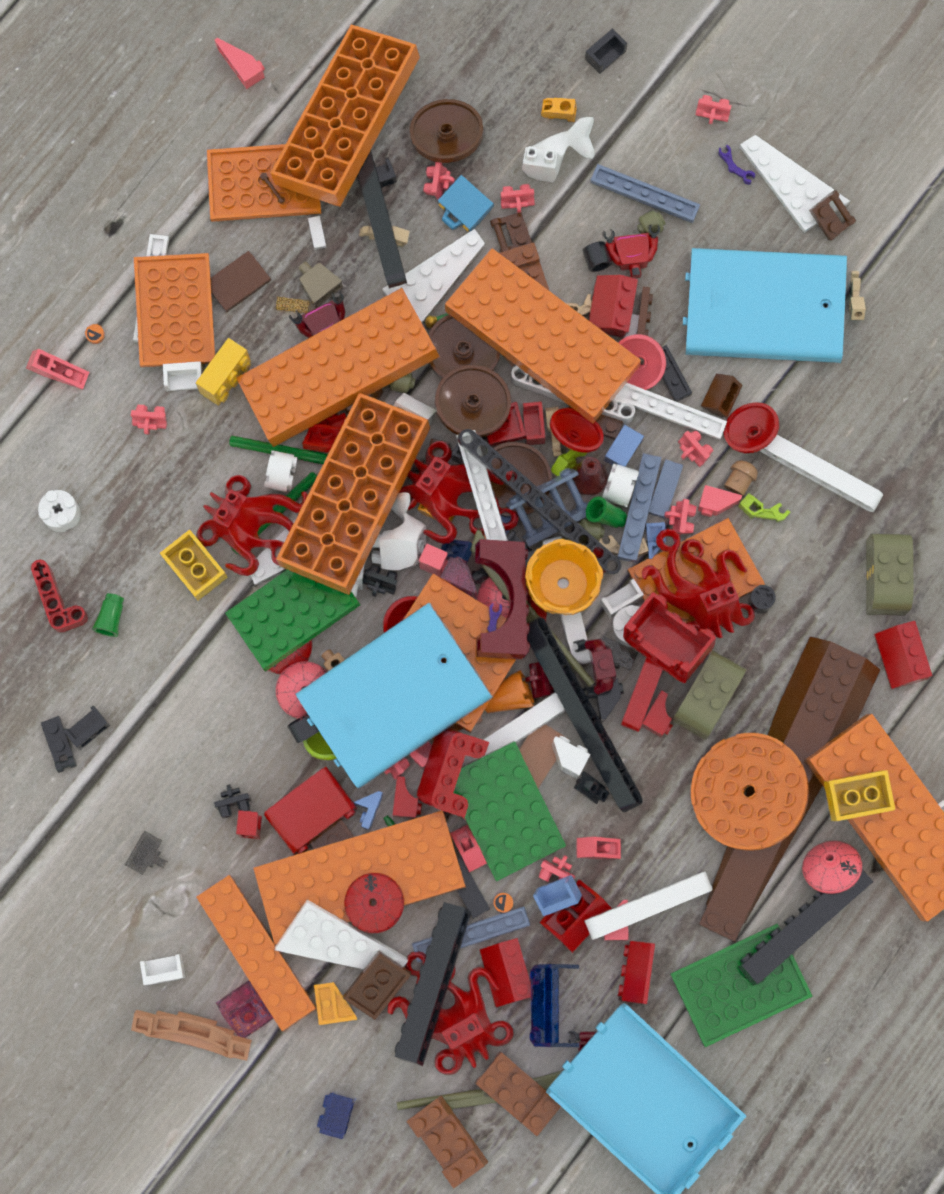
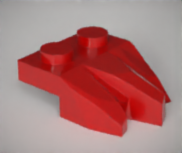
[302,413,346,453]

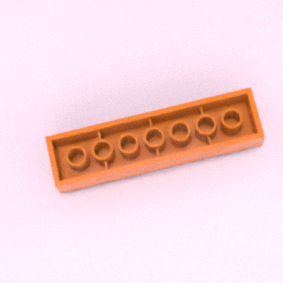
[196,875,317,1031]

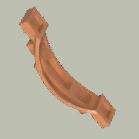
[131,1010,252,1061]

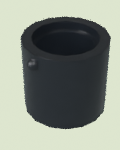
[582,241,612,272]
[748,585,776,614]

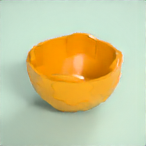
[525,539,603,615]

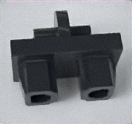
[363,564,398,597]
[574,771,609,804]
[214,784,251,818]

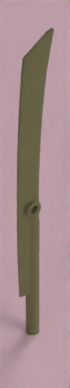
[470,529,595,687]
[397,1070,563,1110]

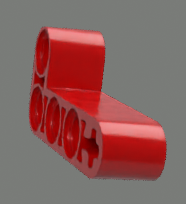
[31,559,88,633]
[621,657,663,732]

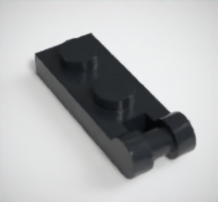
[41,716,77,773]

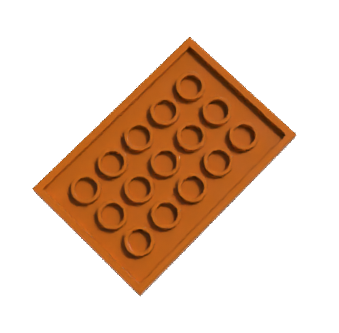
[207,144,322,222]
[134,253,215,368]
[627,518,765,623]

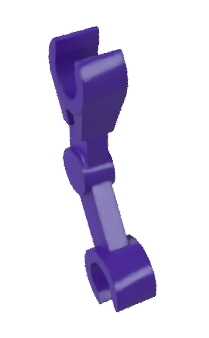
[718,145,755,185]
[487,603,502,632]

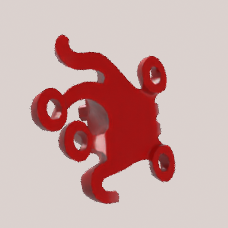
[399,441,519,544]
[196,475,308,576]
[642,529,755,638]
[388,951,514,1075]

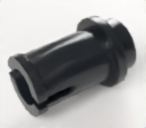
[470,567,489,585]

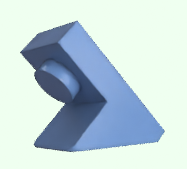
[354,791,384,831]

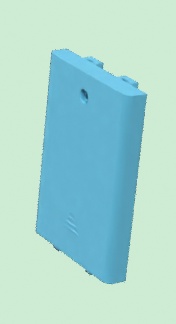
[683,248,847,363]
[296,603,493,788]
[546,1003,746,1194]

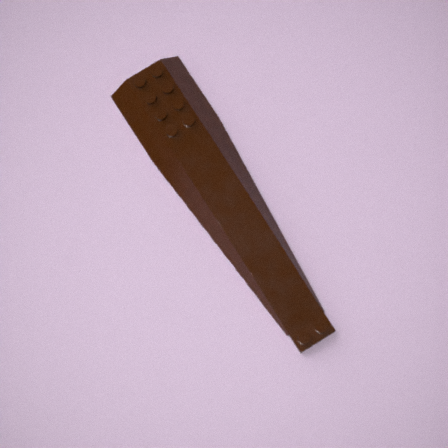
[698,637,881,942]

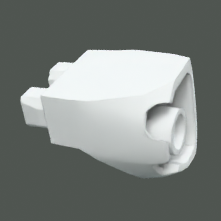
[522,117,595,183]
[372,492,426,570]

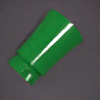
[586,496,627,528]
[92,593,124,637]

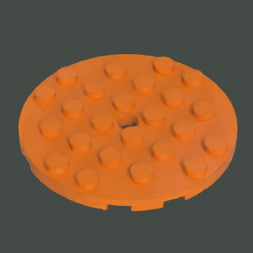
[691,733,809,851]

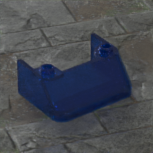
[529,964,579,1047]

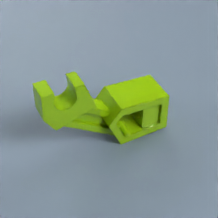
[551,450,587,476]
[738,493,790,522]

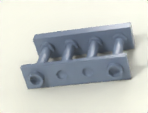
[505,468,589,547]

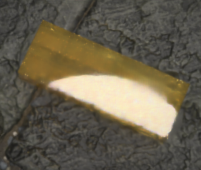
[276,296,310,313]

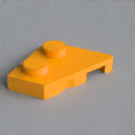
[314,982,357,1025]

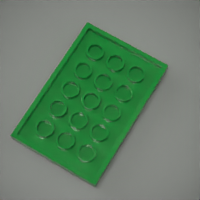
[225,570,361,672]
[453,741,566,882]
[670,923,813,1048]

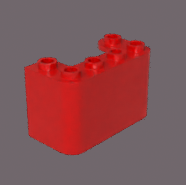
[623,592,716,683]
[417,728,489,818]

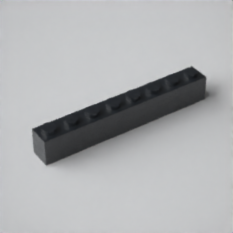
[738,869,873,986]
[394,902,471,1066]

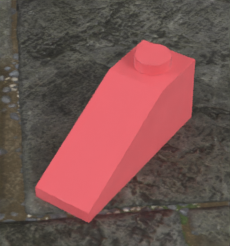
[215,38,265,89]
[26,348,90,389]

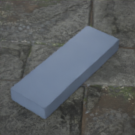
[649,459,683,519]

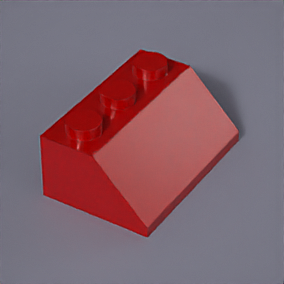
[588,275,638,338]
[874,621,933,689]
[539,879,612,953]
[479,938,534,1007]
[618,941,655,1005]

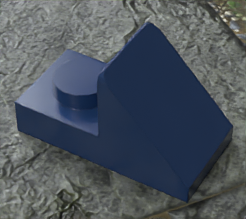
[441,540,472,566]

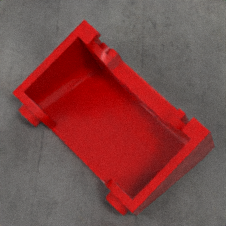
[264,767,357,855]

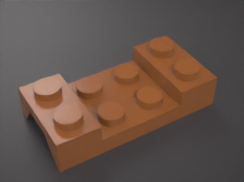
[500,242,550,291]
[474,1051,561,1136]
[406,1095,488,1189]

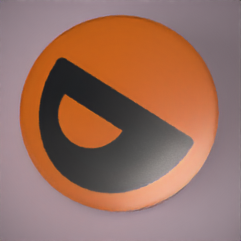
[85,324,105,344]
[494,893,513,913]

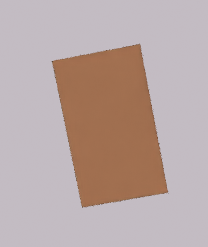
[519,724,568,788]

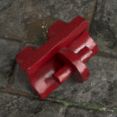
[525,662,555,698]

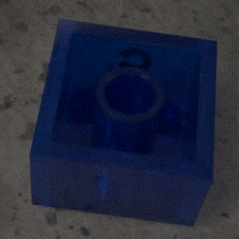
[317,1091,356,1139]

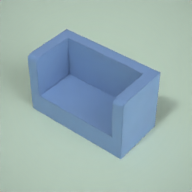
[604,425,644,467]
[533,875,582,916]

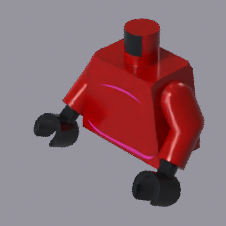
[602,224,660,279]

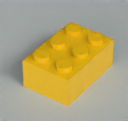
[196,338,251,406]
[160,529,228,601]
[824,770,895,821]

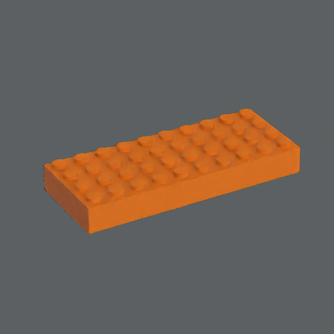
[270,24,420,207]
[445,248,641,424]
[236,288,440,447]
[276,393,430,595]
[804,714,944,922]
[253,810,466,945]

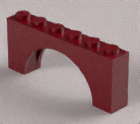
[475,539,530,660]

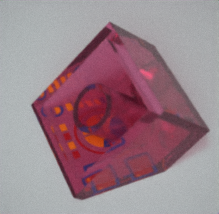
[440,557,477,599]
[216,980,274,1038]

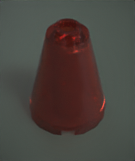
[573,457,608,495]

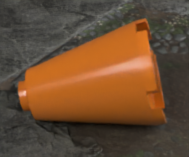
[485,670,534,713]

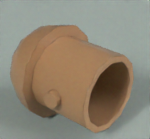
[724,460,758,497]

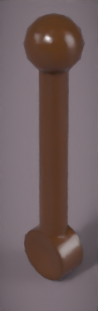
[260,173,285,204]

